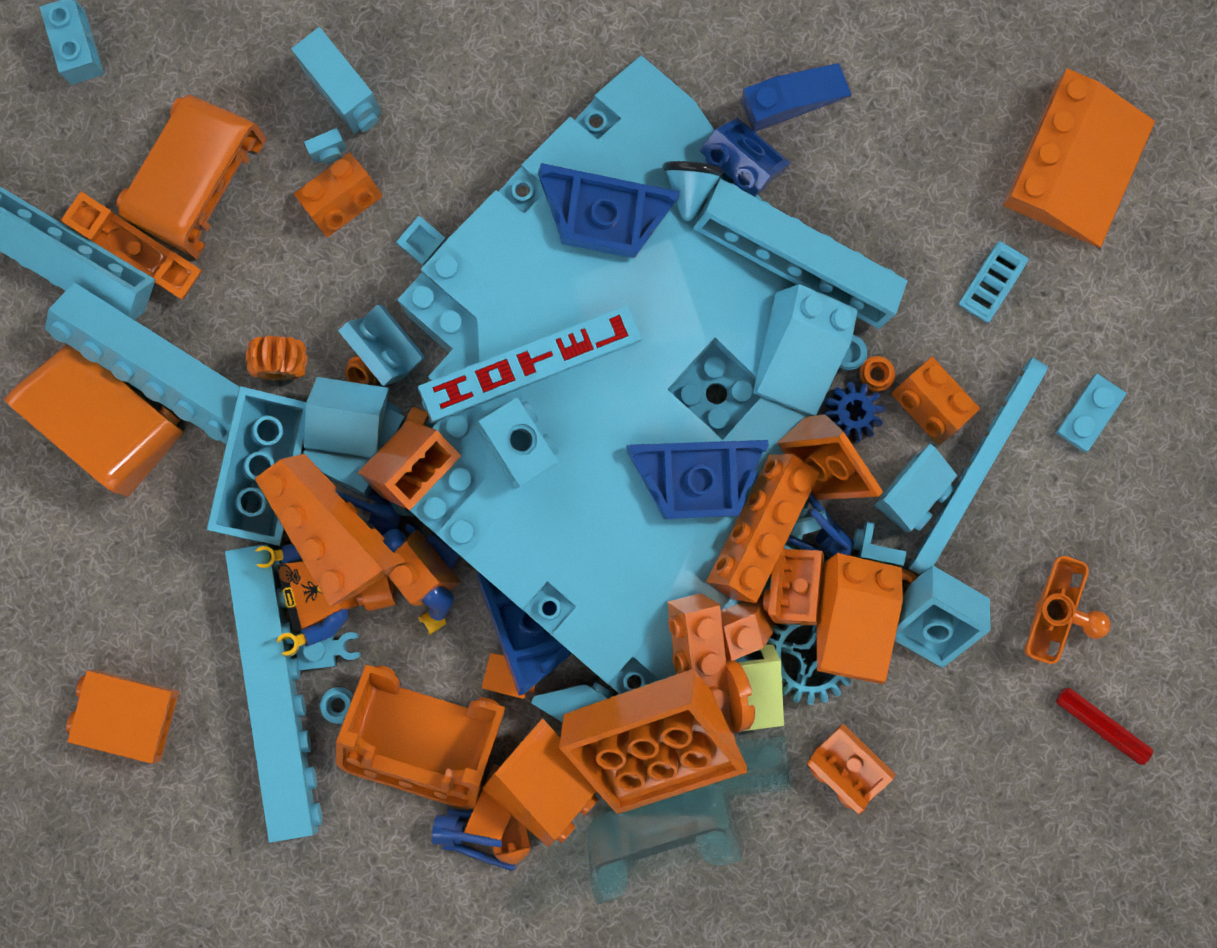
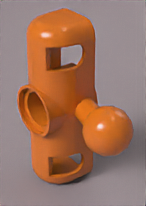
[1023,556,1111,664]

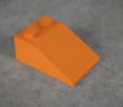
[777,414,883,500]
[817,553,903,684]

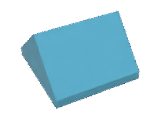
[304,377,389,459]

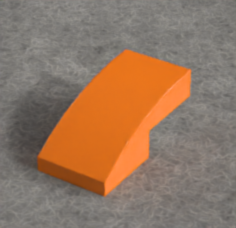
[463,763,511,848]

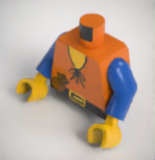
[382,529,461,635]
[255,544,357,657]

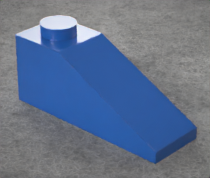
[741,63,852,132]

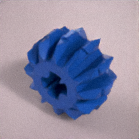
[823,382,885,444]

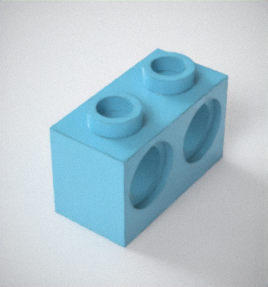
[39,0,104,85]

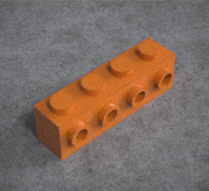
[706,454,820,603]
[667,593,735,740]

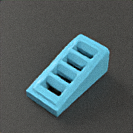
[958,241,1029,324]

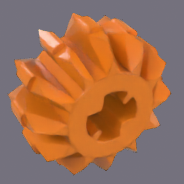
[245,335,308,381]

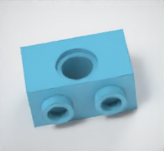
[475,397,559,489]

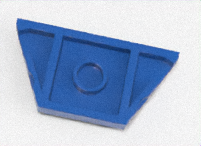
[538,163,679,258]
[626,440,769,519]
[477,572,572,695]

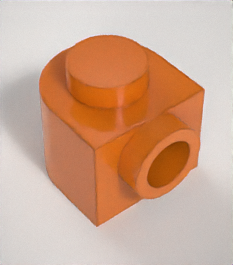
[355,575,397,612]

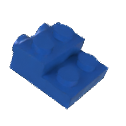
[699,118,790,197]

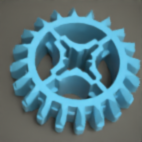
[766,624,852,705]

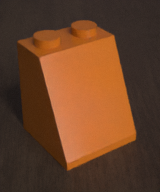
[482,719,599,847]

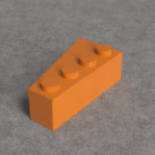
[255,454,406,606]

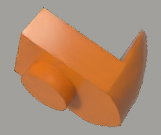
[493,815,532,865]

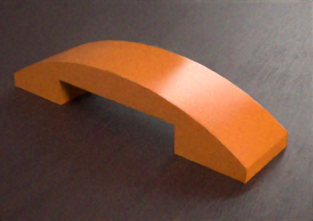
[61,191,202,300]

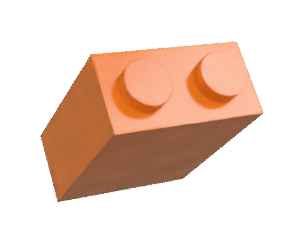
[357,420,461,511]
[66,670,179,764]

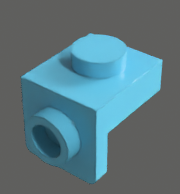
[853,522,907,567]

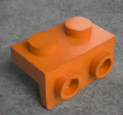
[294,152,382,237]
[892,356,981,445]
[763,547,824,626]
[807,723,896,815]

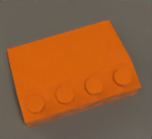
[1002,68,1155,248]
[559,668,747,814]

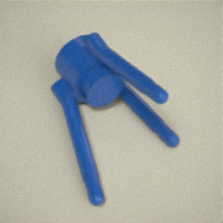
[336,491,401,535]
[787,492,854,560]
[432,809,515,871]

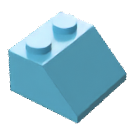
[873,444,958,533]
[895,565,991,668]

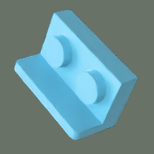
[338,304,424,386]

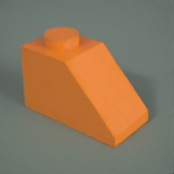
[721,593,775,661]

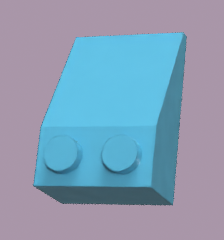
[753,284,858,416]

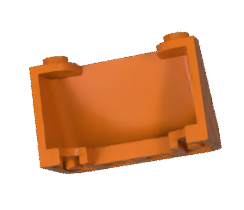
[116,94,267,260]
[4,344,184,497]
[336,664,505,809]

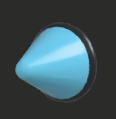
[662,161,724,221]

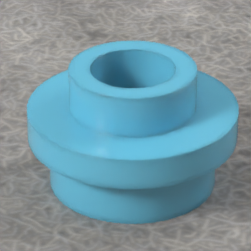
[320,687,354,724]

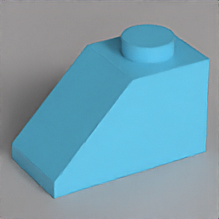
[531,682,613,723]

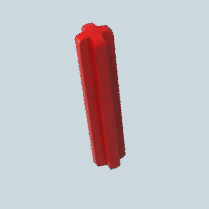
[1056,688,1154,765]

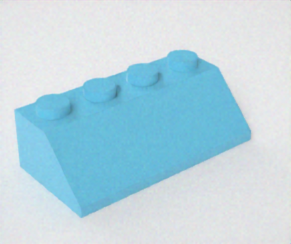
[206,386,306,546]

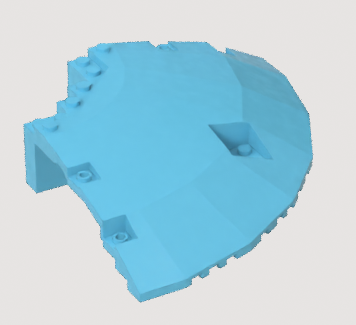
[397,55,809,694]

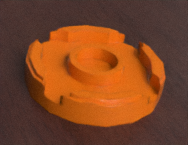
[726,659,755,733]

